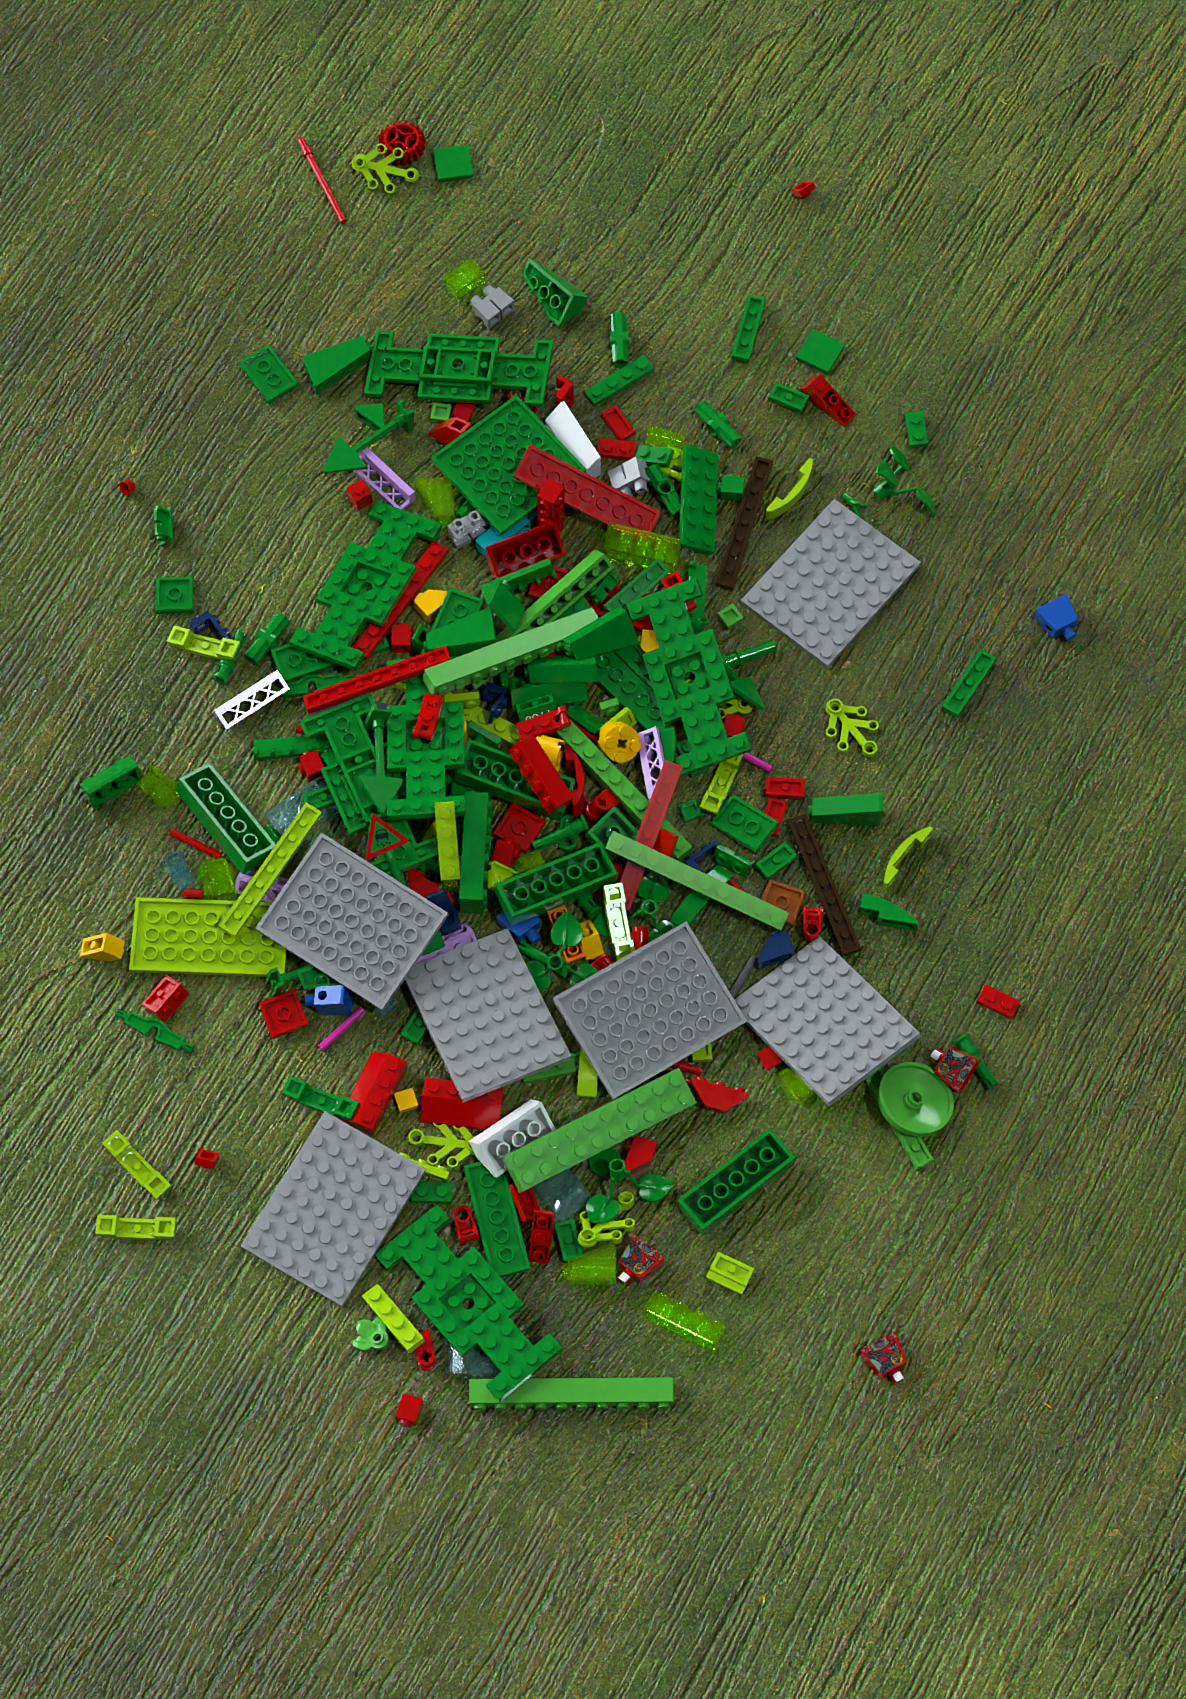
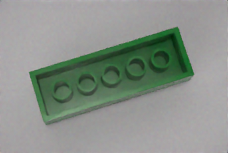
[453,739,576,821]
[176,763,276,874]
[459,792,493,914]
[495,842,618,926]
[677,1128,795,1236]

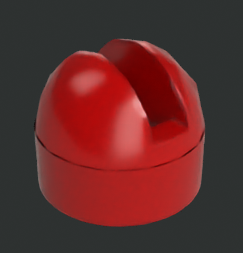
[119,479,136,495]

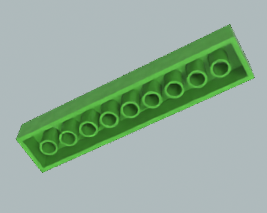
[502,1068,697,1193]

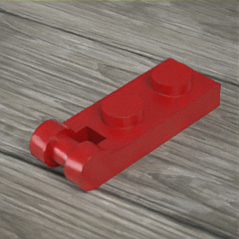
[413,693,444,741]
[516,706,572,740]

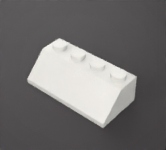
[545,401,601,478]
[469,1099,556,1178]

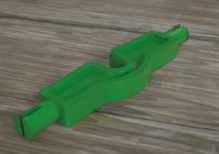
[270,673,354,698]
[115,1008,195,1054]

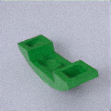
[669,865,733,927]
[281,1076,359,1120]

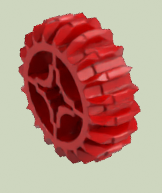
[378,120,426,166]

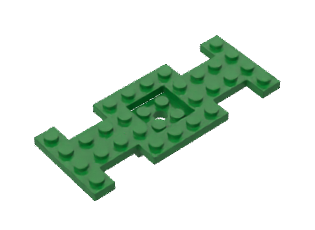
[364,330,554,407]
[289,501,442,671]
[626,577,752,777]
[387,656,465,820]
[300,693,439,877]
[374,1204,563,1402]

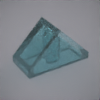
[163,850,196,891]

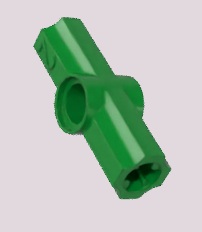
[610,312,629,367]
[694,401,742,449]
[645,464,681,517]
[244,612,290,665]

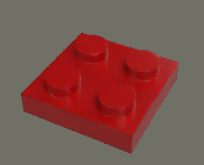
[493,803,546,854]
[258,989,309,1039]

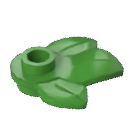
[352,1316,389,1351]

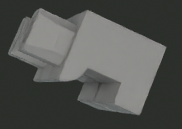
[470,285,514,329]
[608,457,650,497]
[448,510,487,549]

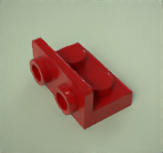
[555,376,575,409]
[141,975,189,1023]

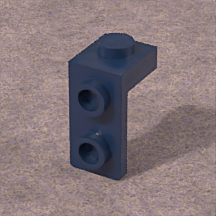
[190,611,231,639]
[482,682,509,724]
[685,841,718,873]
[427,889,462,936]

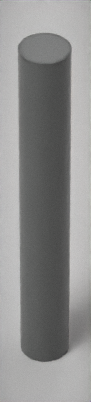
[730,955,758,999]

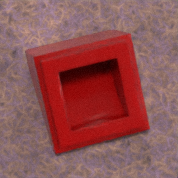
[182,889,204,900]

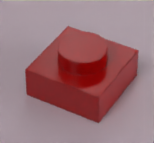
[791,181,816,198]
[195,1149,220,1169]

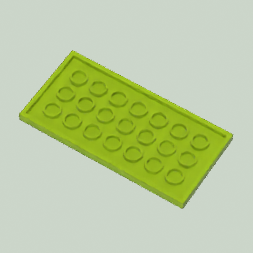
[129,897,287,977]

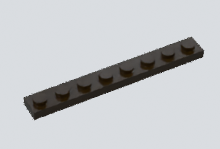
[715,456,774,591]
[787,814,861,957]

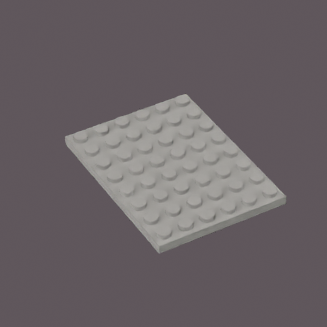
[740,499,921,669]
[256,833,449,1011]
[552,921,747,1100]
[404,929,571,1102]
[734,936,920,1107]
[241,1111,426,1307]

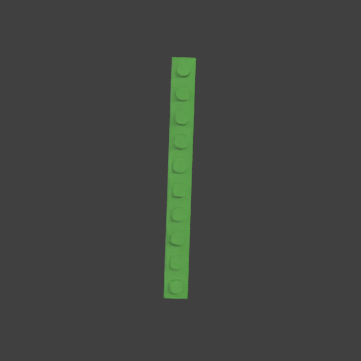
[468,550,614,689]
[423,607,598,695]
[552,720,692,863]
[605,831,789,931]
[469,1377,673,1411]

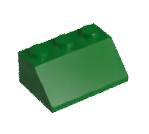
[79,756,143,809]

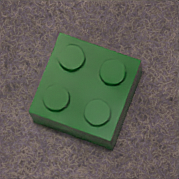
[584,806,638,862]

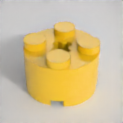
[598,721,641,763]
[536,735,565,772]

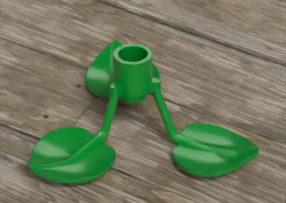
[874,444,935,518]
[593,871,676,942]
[526,911,598,992]
[586,1148,674,1224]

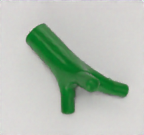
[841,492,867,517]

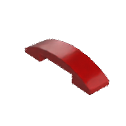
[564,745,585,817]

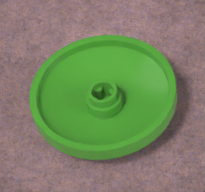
[877,1062,954,1137]

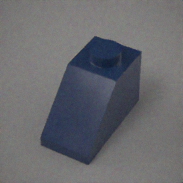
[757,930,795,970]

